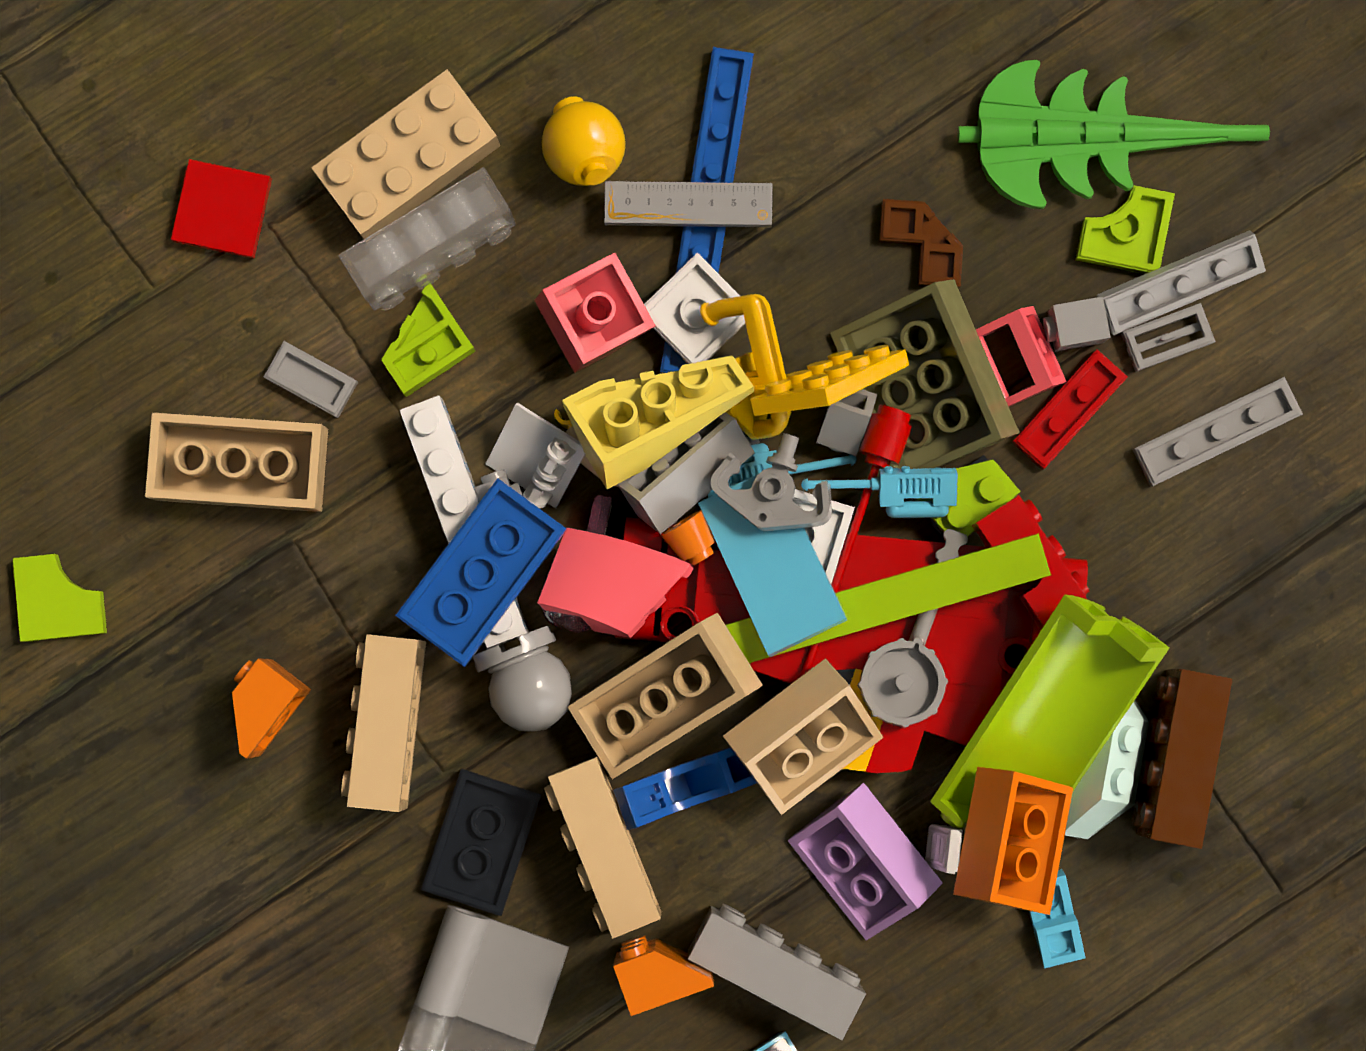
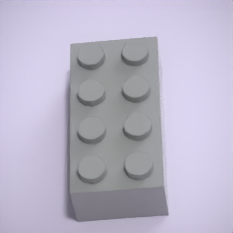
[688,904,866,1040]

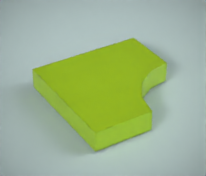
[1075,185,1175,274]
[13,554,107,642]

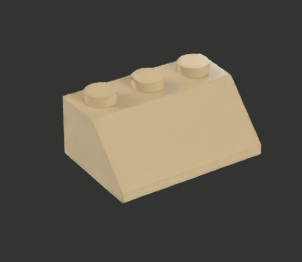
[723,658,884,815]

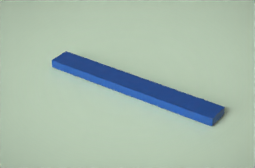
[660,47,754,374]

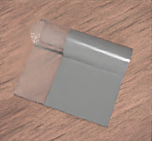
[398,905,569,1051]

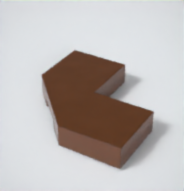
[879,199,963,289]

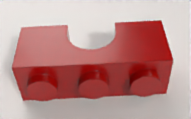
[972,495,1090,631]

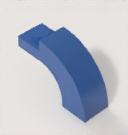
[613,747,757,830]

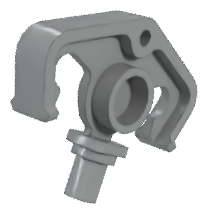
[710,433,832,531]

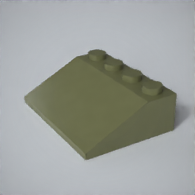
[830,279,1020,469]

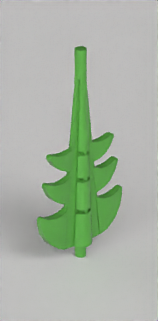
[957,60,1270,209]

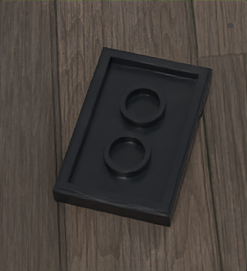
[421,769,542,916]

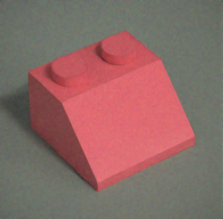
[534,253,655,373]

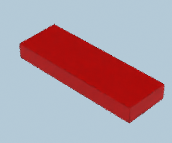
[1012,349,1128,470]

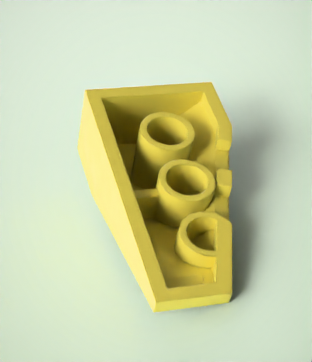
[562,356,754,489]

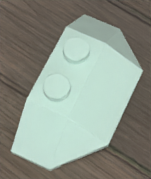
[1065,700,1149,839]

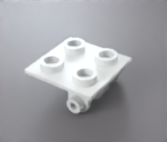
[486,403,585,508]

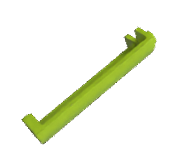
[930,595,1169,829]

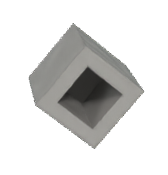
[1043,297,1111,352]
[816,389,877,456]

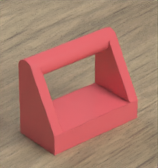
[976,306,1067,407]

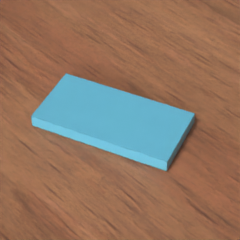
[698,474,847,657]

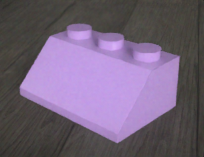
[788,783,942,940]

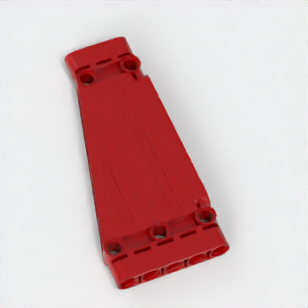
[615,517,1088,746]

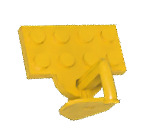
[700,294,909,440]

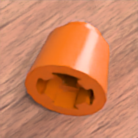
[661,510,715,566]

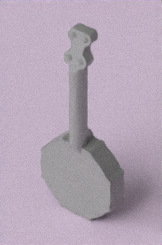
[857,529,968,728]

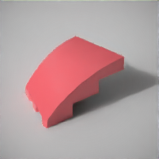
[537,528,693,638]

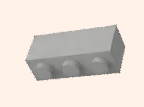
[617,412,755,534]

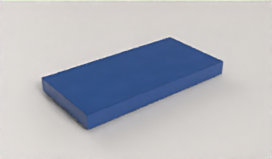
[395,478,567,667]

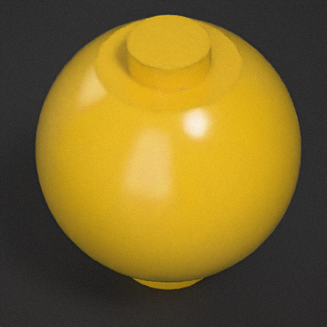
[542,97,625,186]

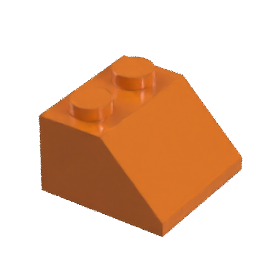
[232,658,311,759]

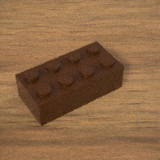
[1132,669,1233,849]

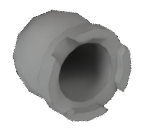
[473,626,572,731]

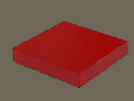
[171,159,272,259]

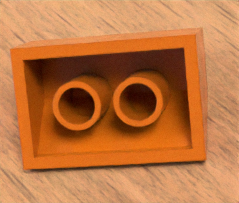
[953,767,1073,915]
[613,935,714,1016]

